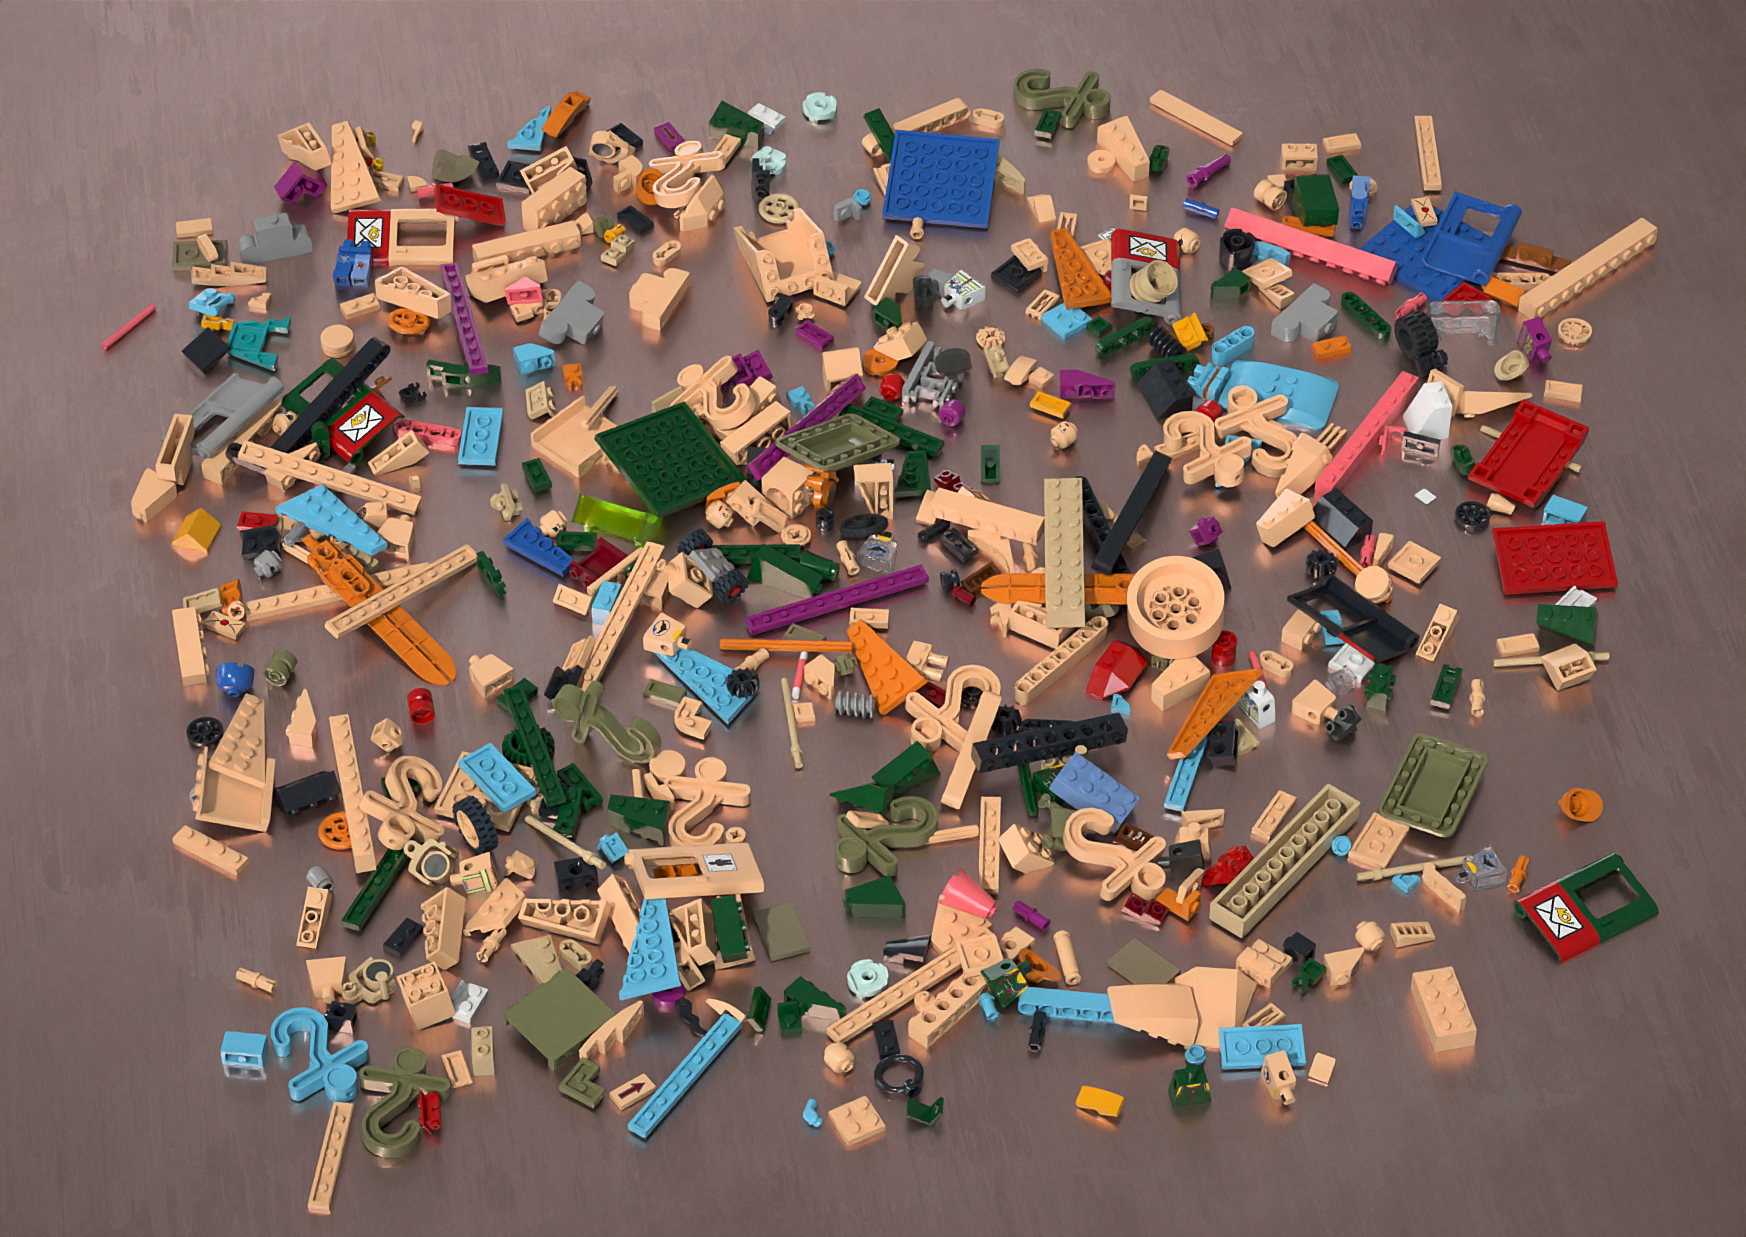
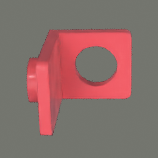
[1379,425,1406,455]

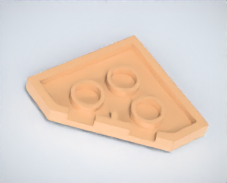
[931,895,992,955]

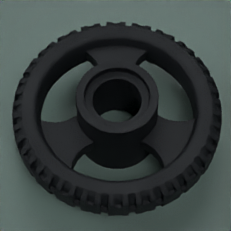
[839,514,888,538]

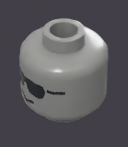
[253,550,282,578]

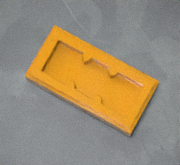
[1030,391,1071,419]

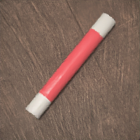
[791,651,808,699]

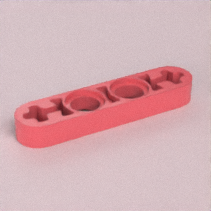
[392,419,462,446]

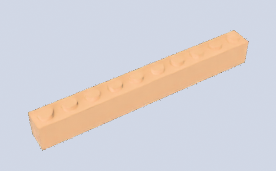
[1518,218,1658,319]
[329,714,376,873]

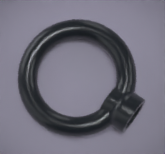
[874,1054,924,1099]

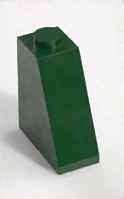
[843,875,906,918]

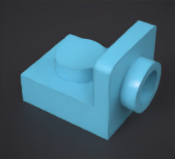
[596,832,628,864]

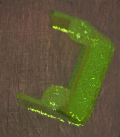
[571,493,663,548]

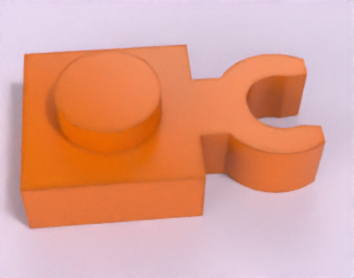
[562,363,583,391]

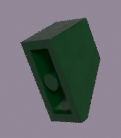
[872,297,902,330]
[981,445,1000,482]

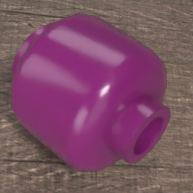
[939,399,966,427]

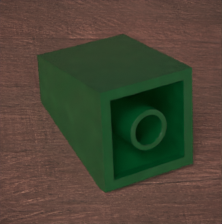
[1292,174,1339,227]

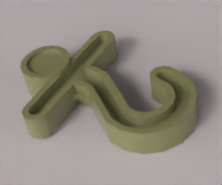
[1013,69,1111,128]
[552,681,661,764]
[835,796,938,877]
[359,1047,451,1158]

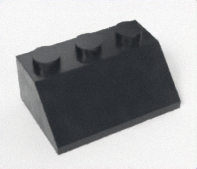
[1137,360,1193,420]
[1312,488,1373,551]
[272,770,342,815]

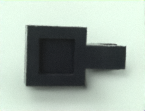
[575,959,604,990]

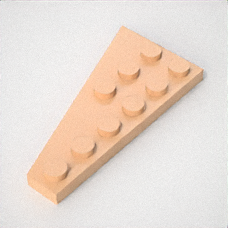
[331,121,382,214]
[208,693,265,789]

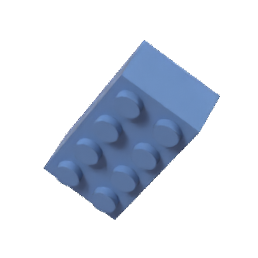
[1049,752,1140,836]

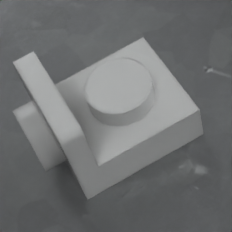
[834,197,862,222]

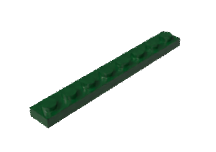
[503,685,566,807]

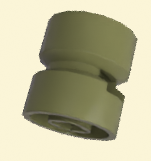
[263,649,297,686]

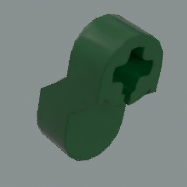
[1149,145,1170,172]
[311,421,330,460]
[1450,444,1476,475]

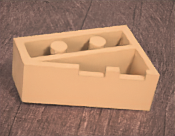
[1256,488,1315,547]
[1151,656,1210,711]

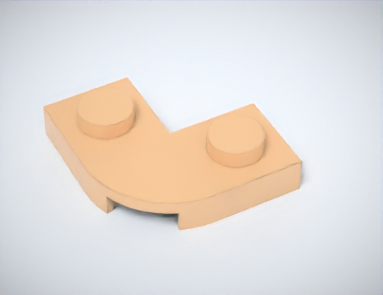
[674,696,712,740]

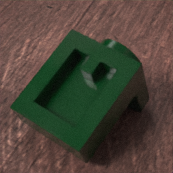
[777,1001,802,1036]

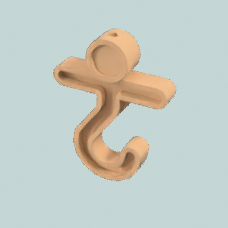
[649,141,726,208]
[670,356,756,430]
[1214,385,1298,478]
[1163,411,1252,487]
[905,665,1001,753]
[359,756,444,850]
[664,757,751,847]
[1063,808,1166,901]

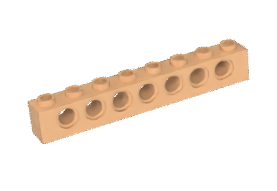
[908,927,1035,1049]

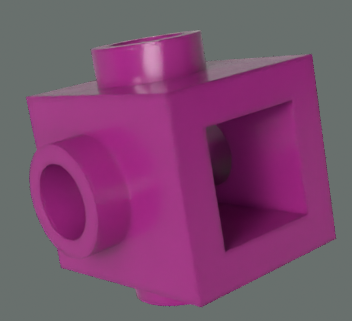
[1189,516,1223,546]

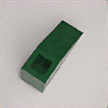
[830,781,895,814]
[784,976,846,1021]

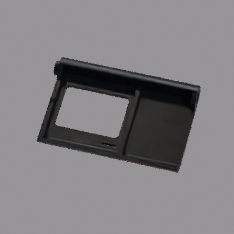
[1287,574,1420,663]

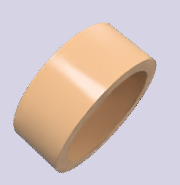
[1127,556,1224,659]

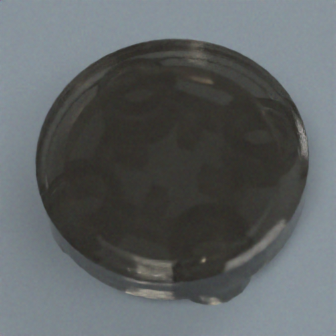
[934,348,972,380]

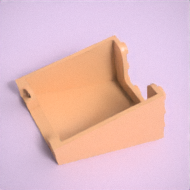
[734,208,834,302]

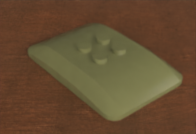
[776,414,900,472]
[1378,733,1488,838]

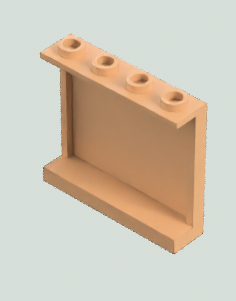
[531,395,625,478]
[193,747,275,832]

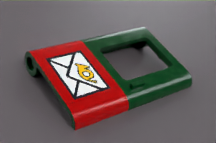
[281,358,405,465]
[1513,853,1659,963]

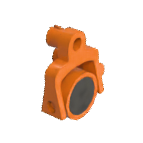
[804,462,839,511]

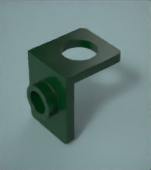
[906,1097,944,1126]

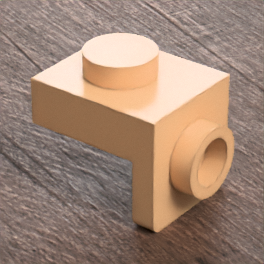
[503,850,537,880]

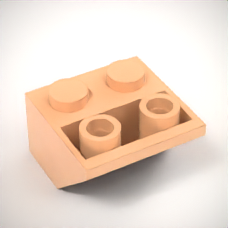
[874,321,927,361]
[822,347,863,394]
[1540,644,1597,691]
[998,824,1054,873]

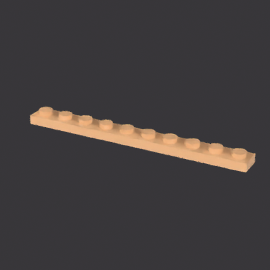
[238,440,421,515]
[577,541,665,692]
[325,544,477,639]
[244,562,429,622]
[826,927,999,1043]

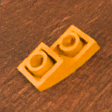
[1075,1086,1125,1117]

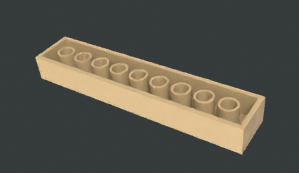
[1044,478,1085,628]
[1209,784,1361,938]

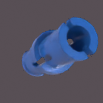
[1183,198,1220,220]

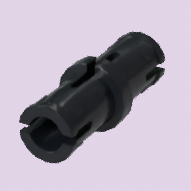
[1028,1011,1047,1052]

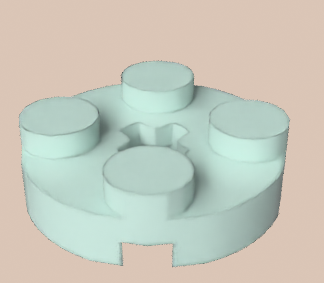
[803,92,837,122]
[752,146,786,176]
[847,959,888,998]

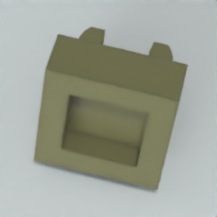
[592,214,614,238]

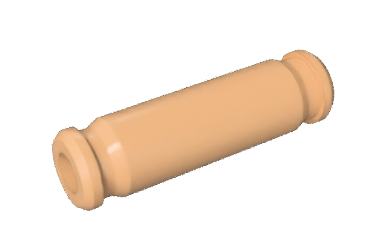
[1054,930,1082,985]

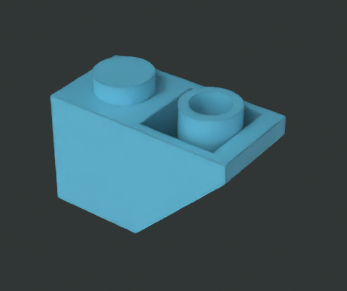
[513,343,556,375]

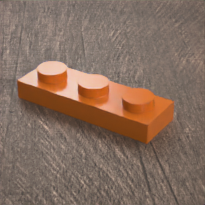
[1281,215,1336,237]

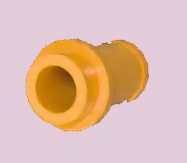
[604,223,626,243]

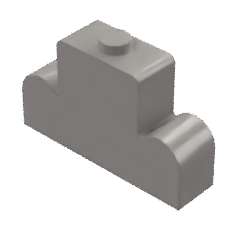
[238,213,313,265]
[539,280,605,345]
[1271,283,1338,342]

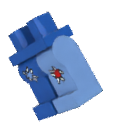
[1348,175,1371,229]
[332,239,373,288]

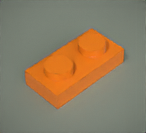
[1311,335,1352,360]

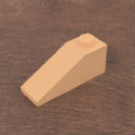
[368,430,430,476]

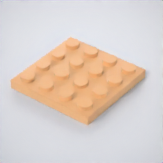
[434,751,535,832]

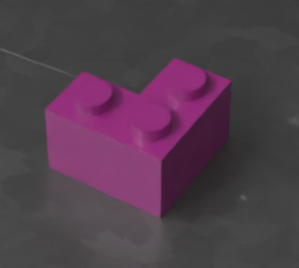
[274,161,327,205]

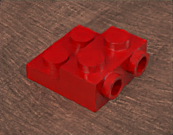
[1202,846,1254,886]

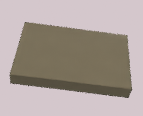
[172,240,228,271]
[753,902,810,962]
[1107,938,1181,985]

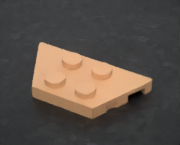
[462,878,527,936]

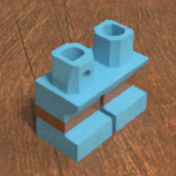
[1187,363,1229,401]

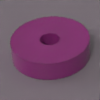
[652,980,685,1007]

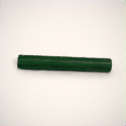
[1018,764,1039,817]

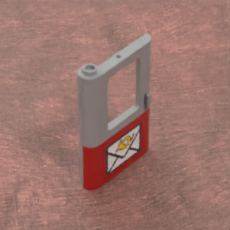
[1111,229,1182,325]

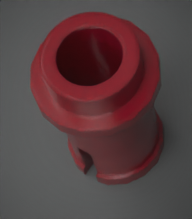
[952,585,977,607]

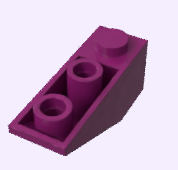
[1059,369,1116,398]

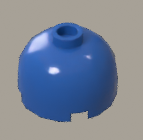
[215,662,255,697]

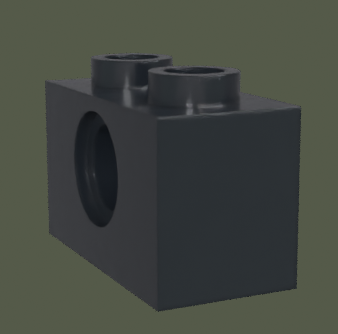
[554,857,599,893]

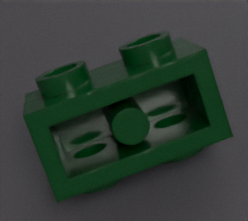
[1364,663,1397,710]

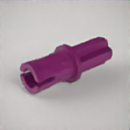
[1012,901,1051,931]

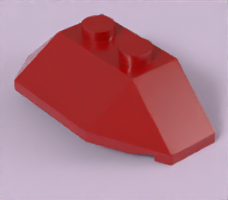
[1085,640,1147,700]

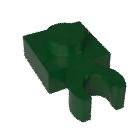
[1292,958,1327,994]

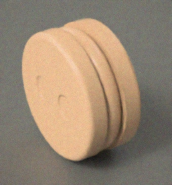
[320,325,355,358]
[1355,566,1393,604]
[649,750,686,786]

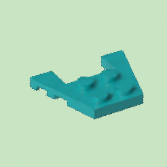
[226,317,291,371]

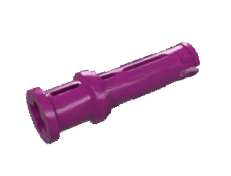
[1186,154,1231,188]

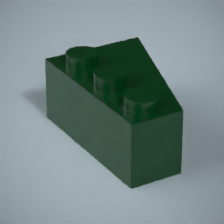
[709,101,764,149]
[1536,604,1598,650]
[871,741,941,800]
[607,794,670,846]
[711,895,750,963]

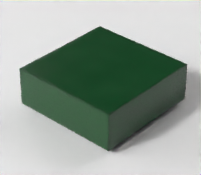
[1086,316,1112,338]

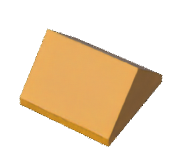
[172,507,221,553]

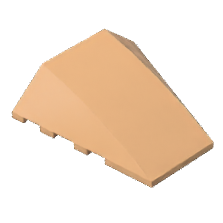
[1174,967,1257,1049]
[1107,983,1199,1050]

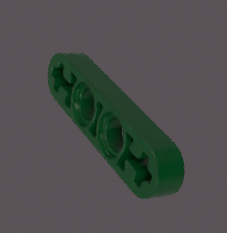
[1341,292,1391,340]
[1095,316,1156,357]
[1129,353,1200,380]

